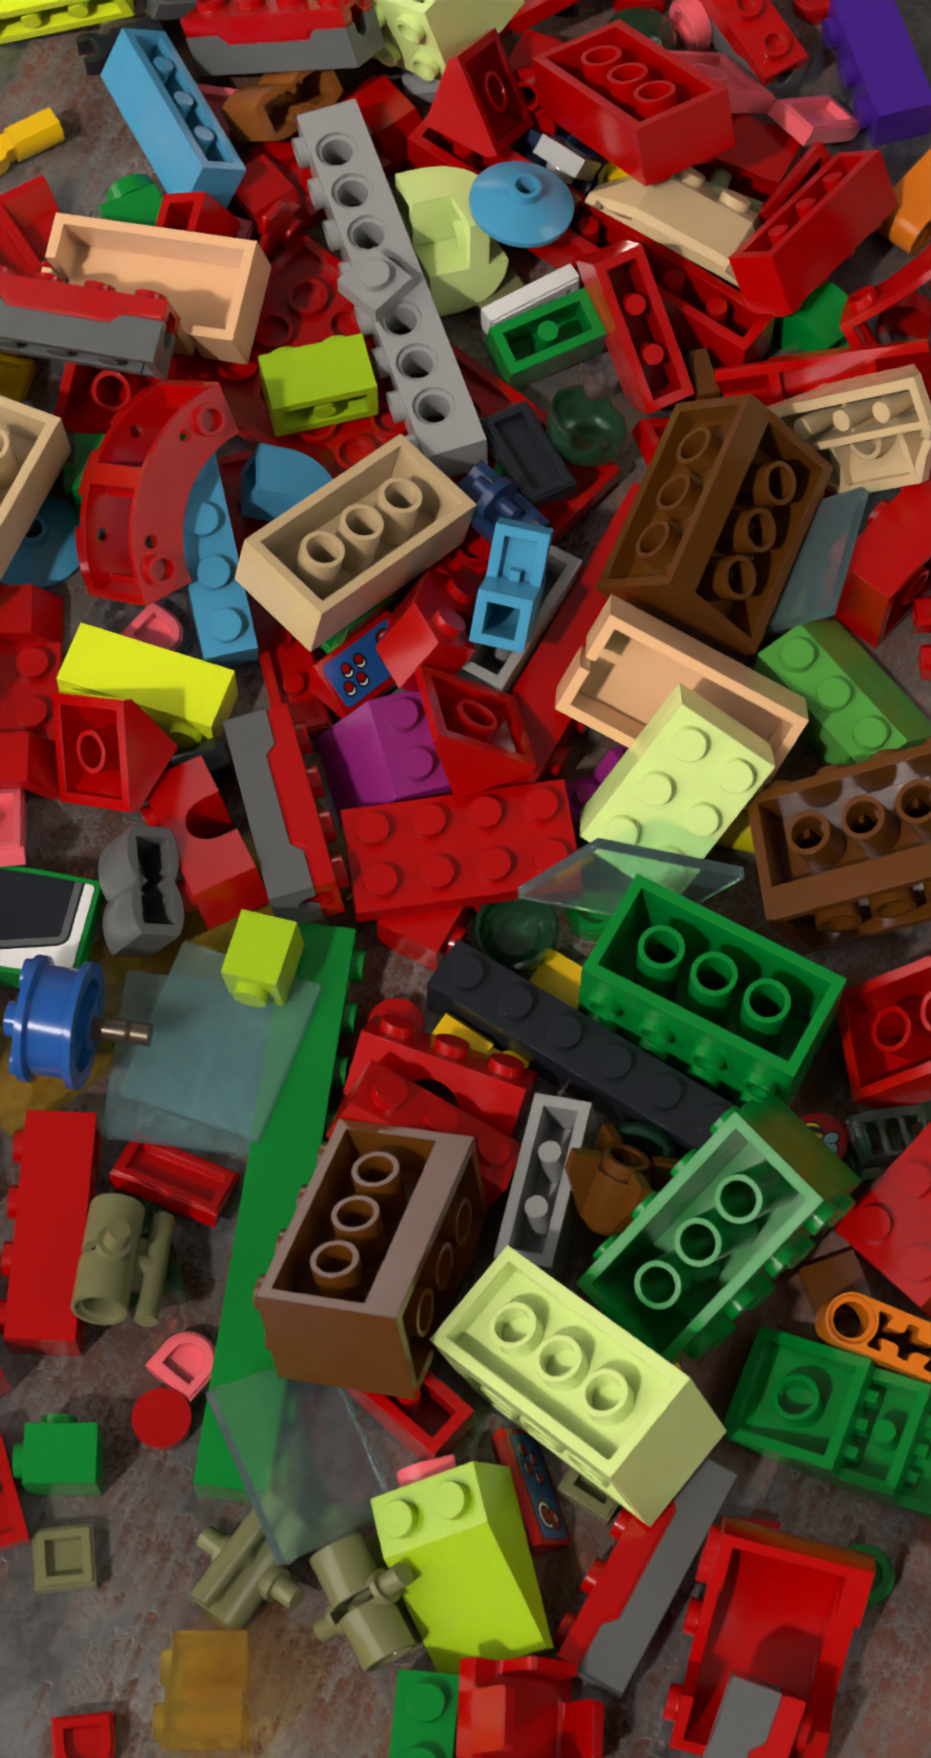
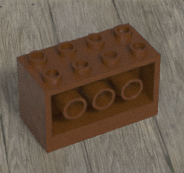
[595,394,834,655]
[747,737,931,955]
[253,1119,490,1400]

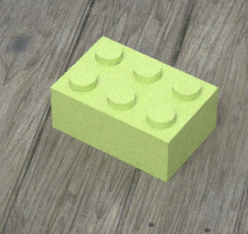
[580,682,775,893]

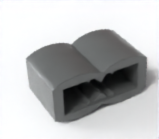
[98,825,184,958]

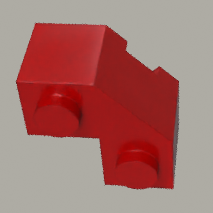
[375,570,478,692]

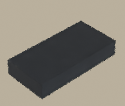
[479,400,577,510]

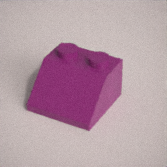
[316,690,451,838]

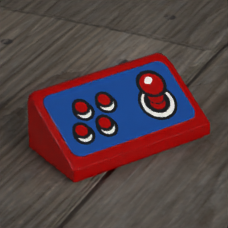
[308,610,397,719]
[491,1427,571,1556]

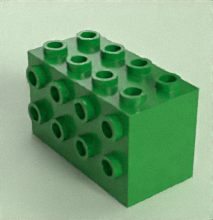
[578,873,847,1108]
[576,1096,862,1365]

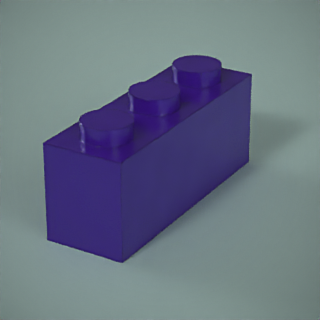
[821,0,931,147]

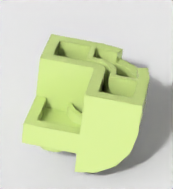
[395,166,509,317]

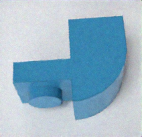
[241,443,333,522]
[469,517,554,653]

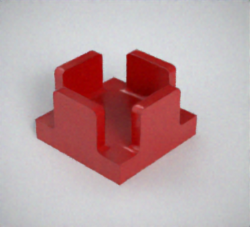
[456,1656,604,1758]

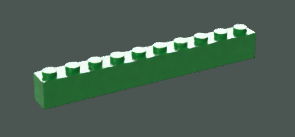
[193,923,366,1504]

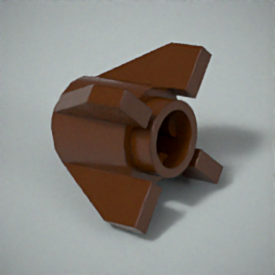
[564,1123,680,1236]

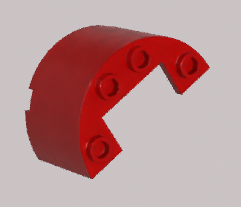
[662,1516,876,1758]

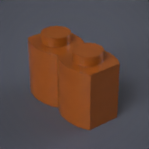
[221,69,343,142]

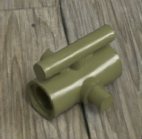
[71,1193,175,1327]
[189,1493,310,1636]
[309,1533,426,1673]

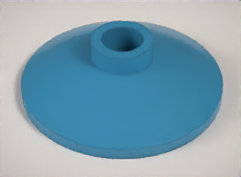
[469,161,574,248]
[0,495,80,590]

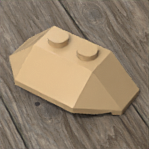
[584,167,762,287]
[767,364,931,498]

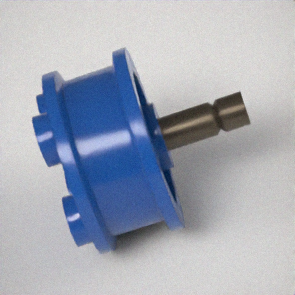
[3,954,153,1090]

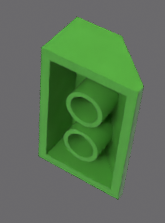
[754,619,931,766]

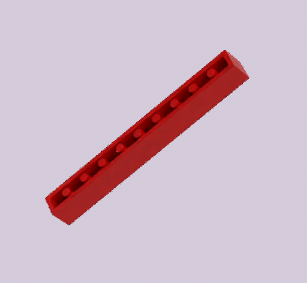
[377,483,640,972]

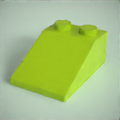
[370,1461,553,1675]

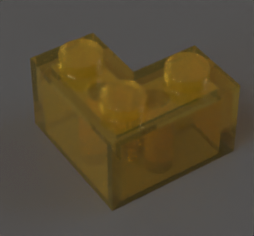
[152,1630,251,1758]

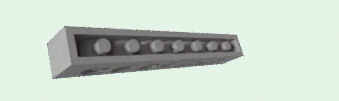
[292,98,488,478]

